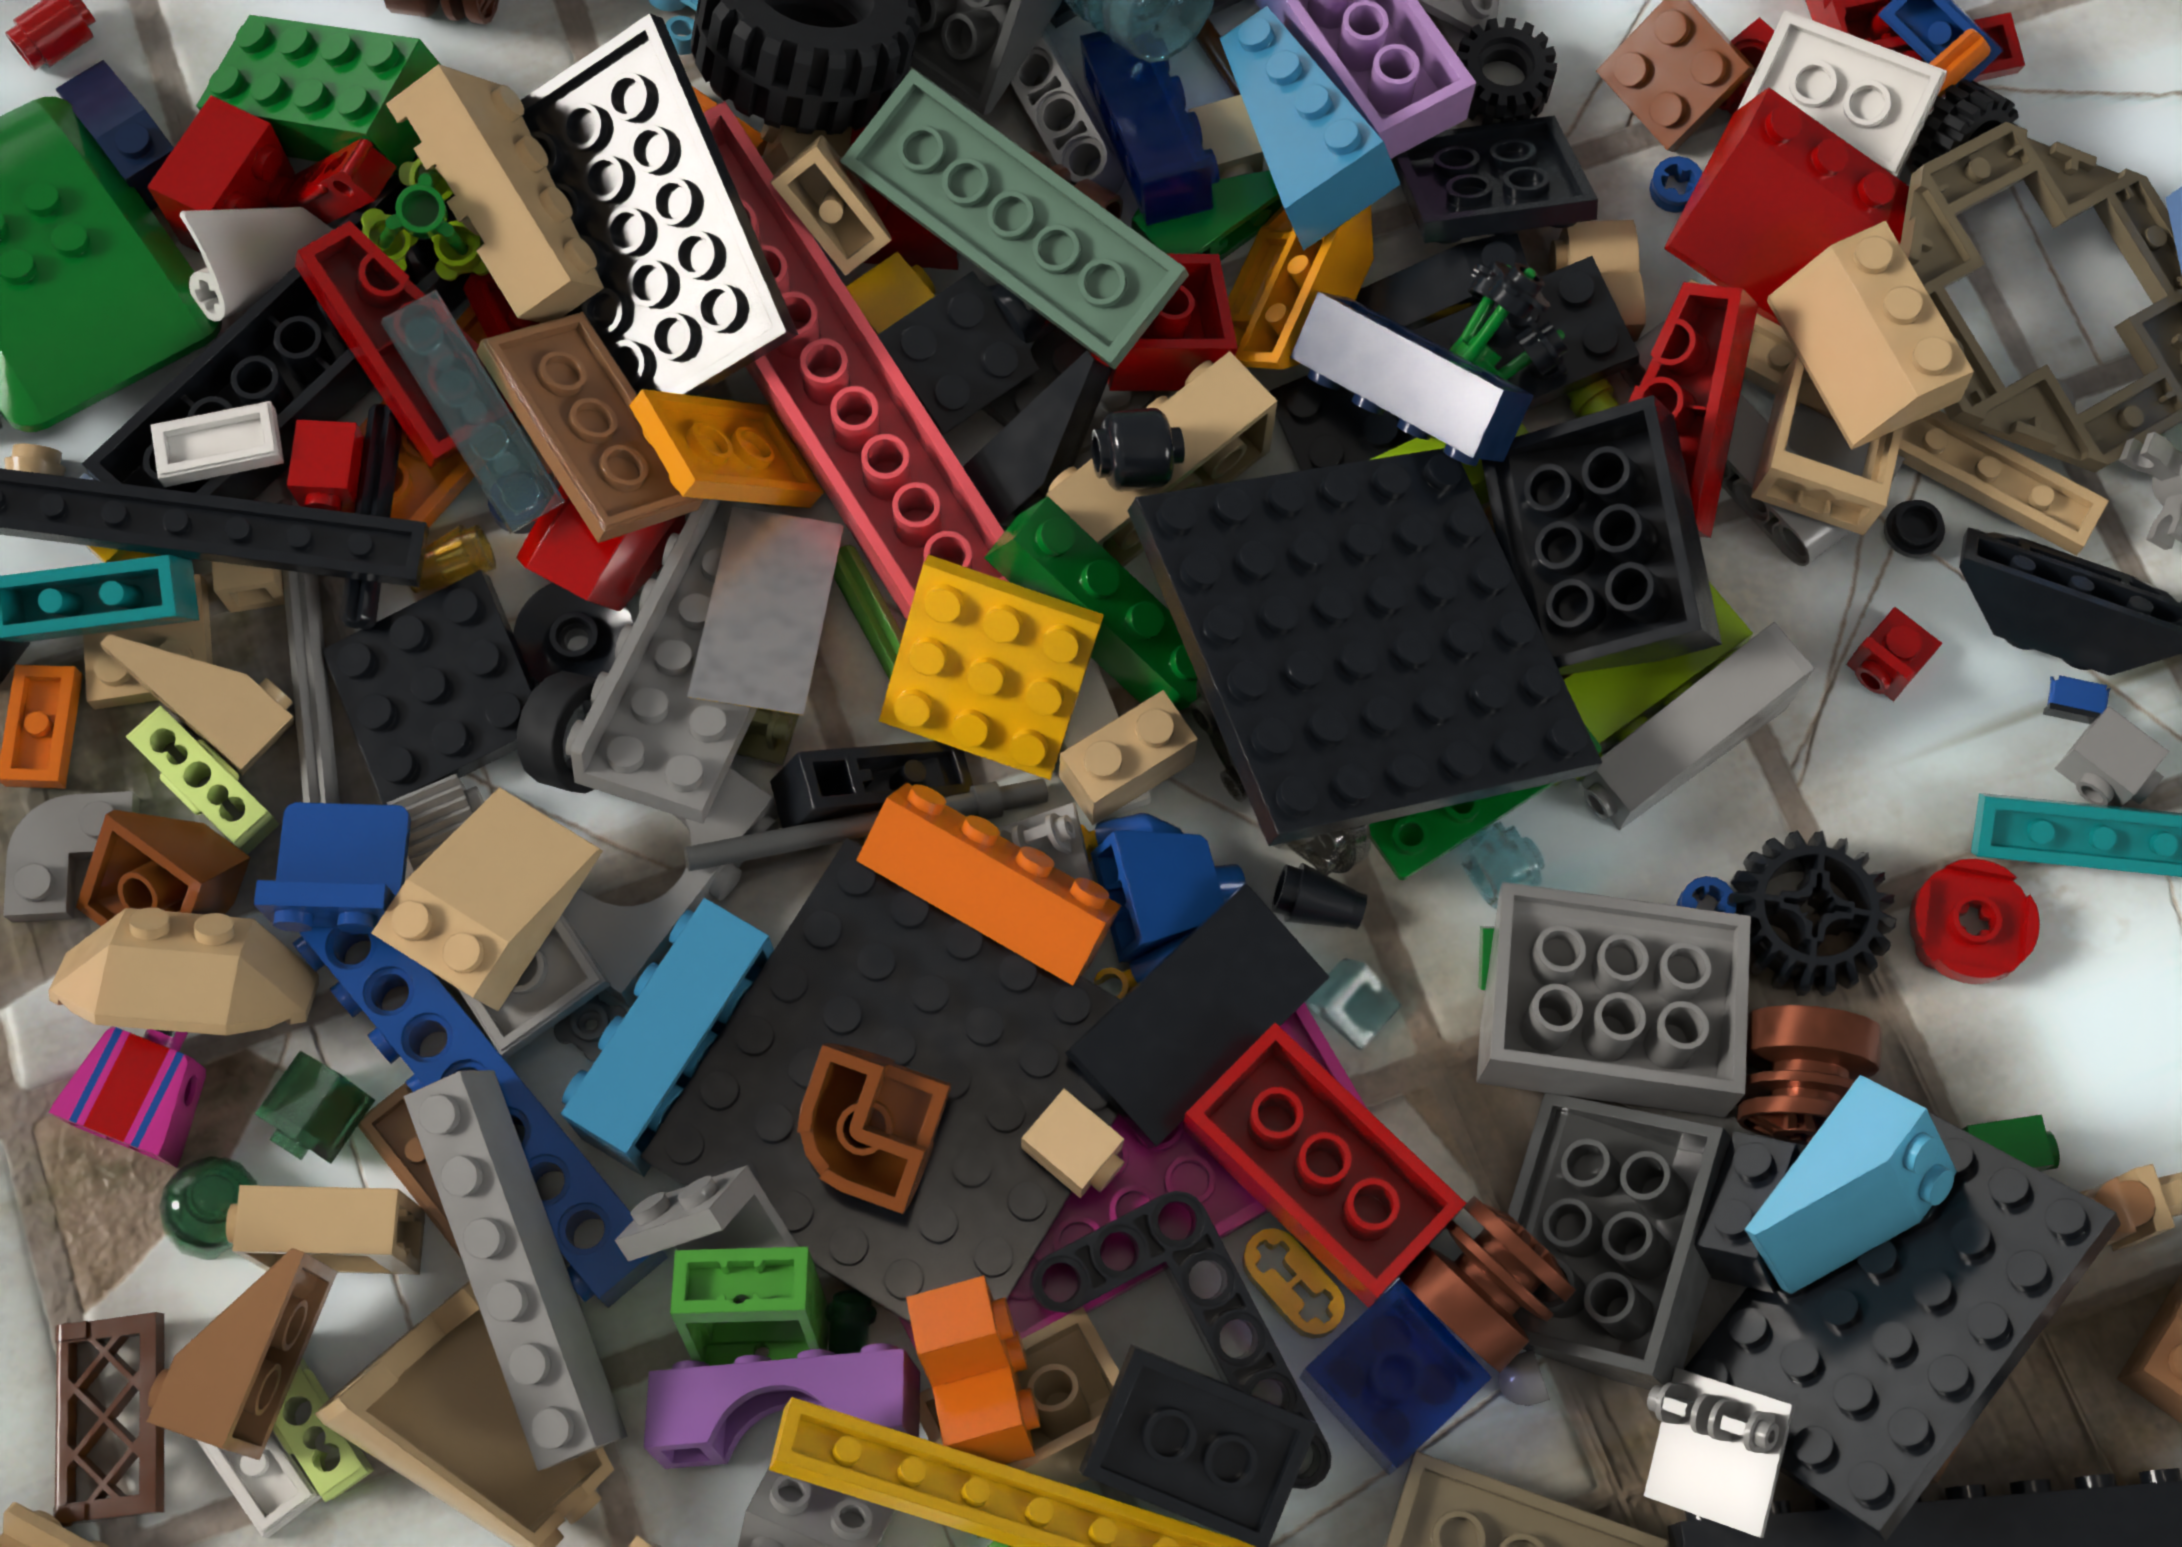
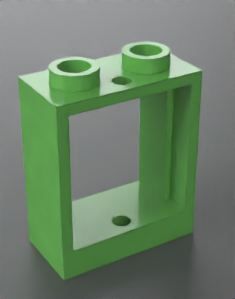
[670,1246,829,1366]

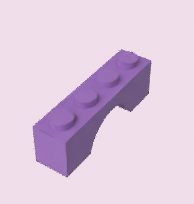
[644,1343,920,1469]

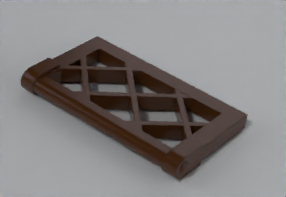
[53,1312,164,1527]

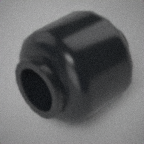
[1091,408,1185,492]

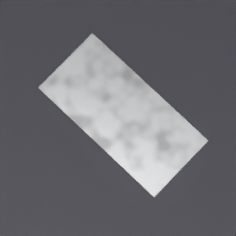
[687,507,844,715]

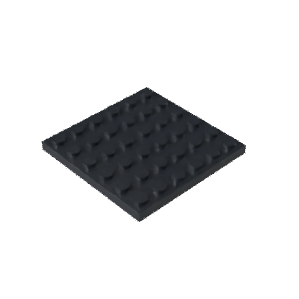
[1127,448,1602,846]
[640,838,1121,1324]

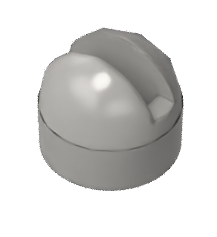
[1498,1350,1550,1406]

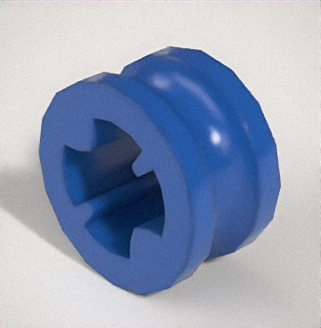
[1649,156,1702,213]
[1676,876,1736,914]

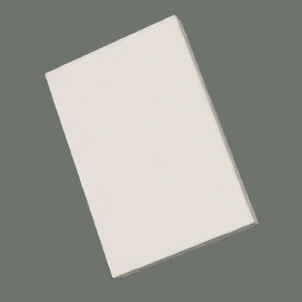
[1737,10,1947,178]

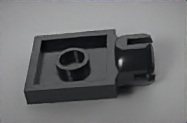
[877,271,1057,436]

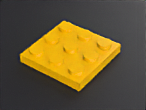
[879,555,1104,780]

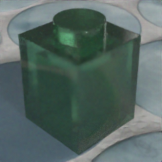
[255,1051,376,1164]

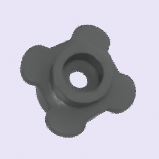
[554,995,627,1062]

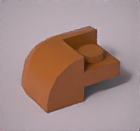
[797,1043,953,1214]

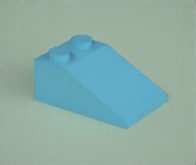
[1745,1075,1957,1294]

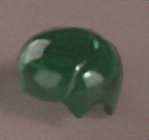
[159,1156,257,1260]

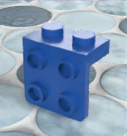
[254,802,411,934]

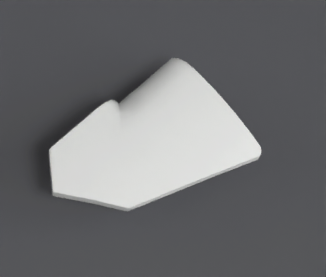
[180,207,333,322]

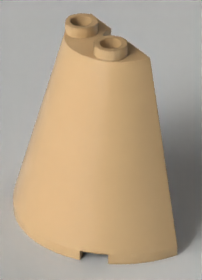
[315,1281,614,1547]

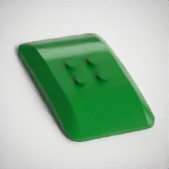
[0,97,222,432]

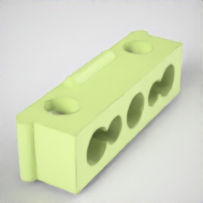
[125,706,280,855]
[273,1357,374,1502]

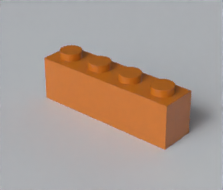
[856,783,1122,986]

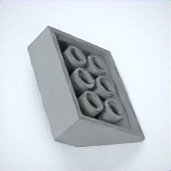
[1476,882,1751,1117]

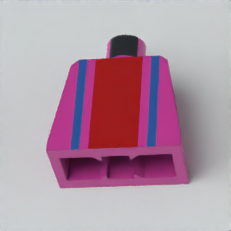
[49,1026,206,1168]

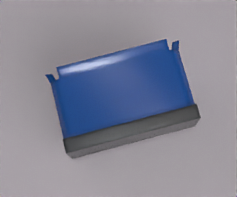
[2043,675,2111,724]

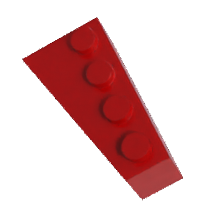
[1628,282,1758,538]

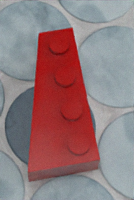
[295,220,516,469]

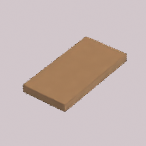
[476,312,704,543]

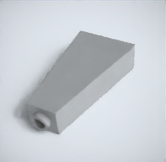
[1581,622,1815,830]

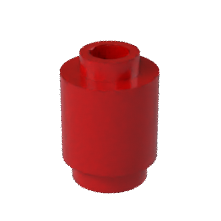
[5,0,96,71]

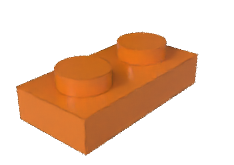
[0,664,83,789]

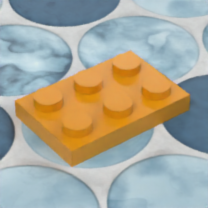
[629,389,824,508]

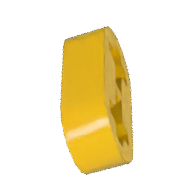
[1242,1228,1345,1339]

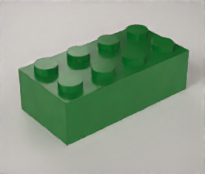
[196,15,441,176]

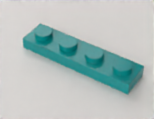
[1971,793,2182,877]

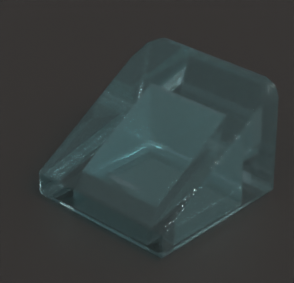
[1306,958,1402,1050]

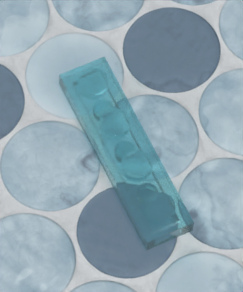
[381,290,565,534]

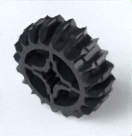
[1727,830,1897,996]

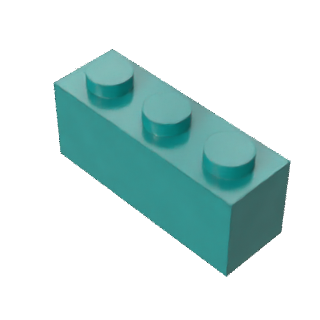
[0,555,199,643]

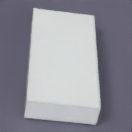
[150,401,284,487]

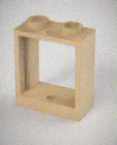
[1751,355,1904,535]
[226,1185,425,1275]

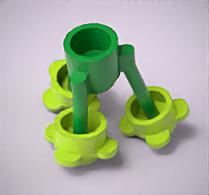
[361,158,489,281]

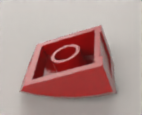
[516,486,686,611]

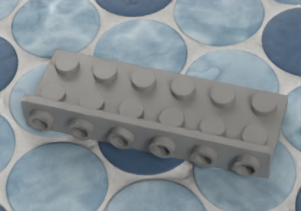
[565,499,798,824]

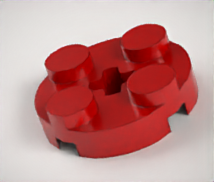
[1909,859,2040,984]

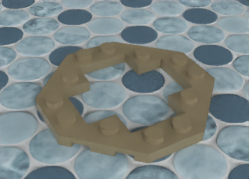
[1900,121,2182,473]

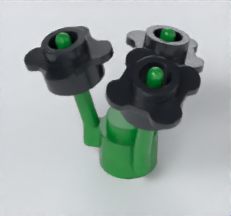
[1449,261,1569,381]

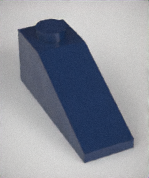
[55,60,174,211]

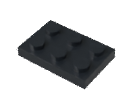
[1079,1344,1318,1547]

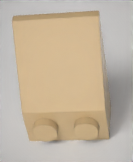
[371,787,603,1011]

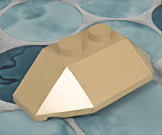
[48,907,319,1036]

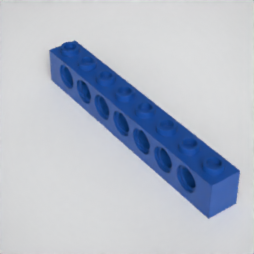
[292,927,668,1308]

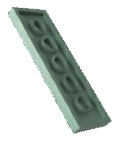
[840,68,1189,370]

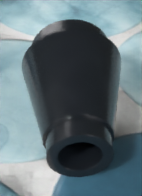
[1272,863,1367,930]

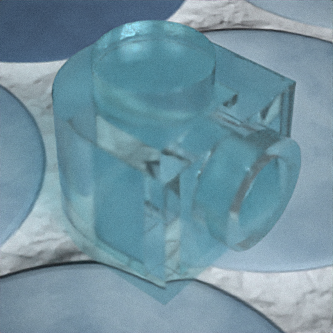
[1461,821,1545,909]

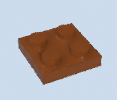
[1596,0,1756,152]

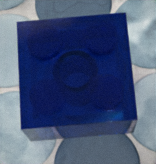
[1299,1279,1492,1475]

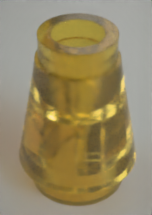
[409,524,496,594]

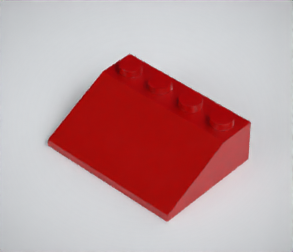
[1664,87,1909,326]

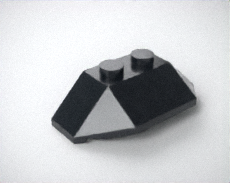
[1959,527,2182,676]

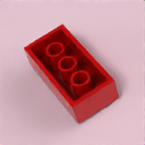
[1182,1023,1467,1309]

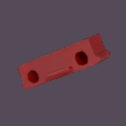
[276,138,397,224]

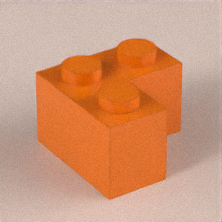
[906,1275,1041,1465]

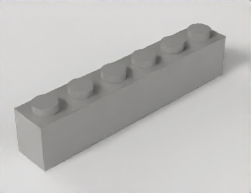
[403,1070,628,1471]

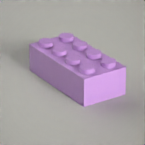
[1254,0,1476,159]

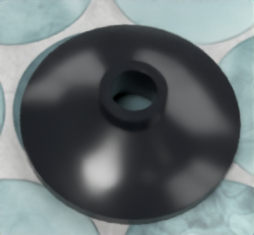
[514,583,634,684]

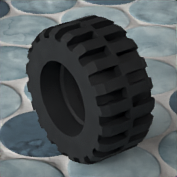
[691,0,920,135]

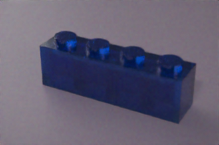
[1080,20,1220,226]

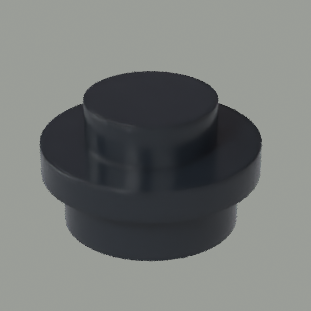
[1884,500,1945,558]

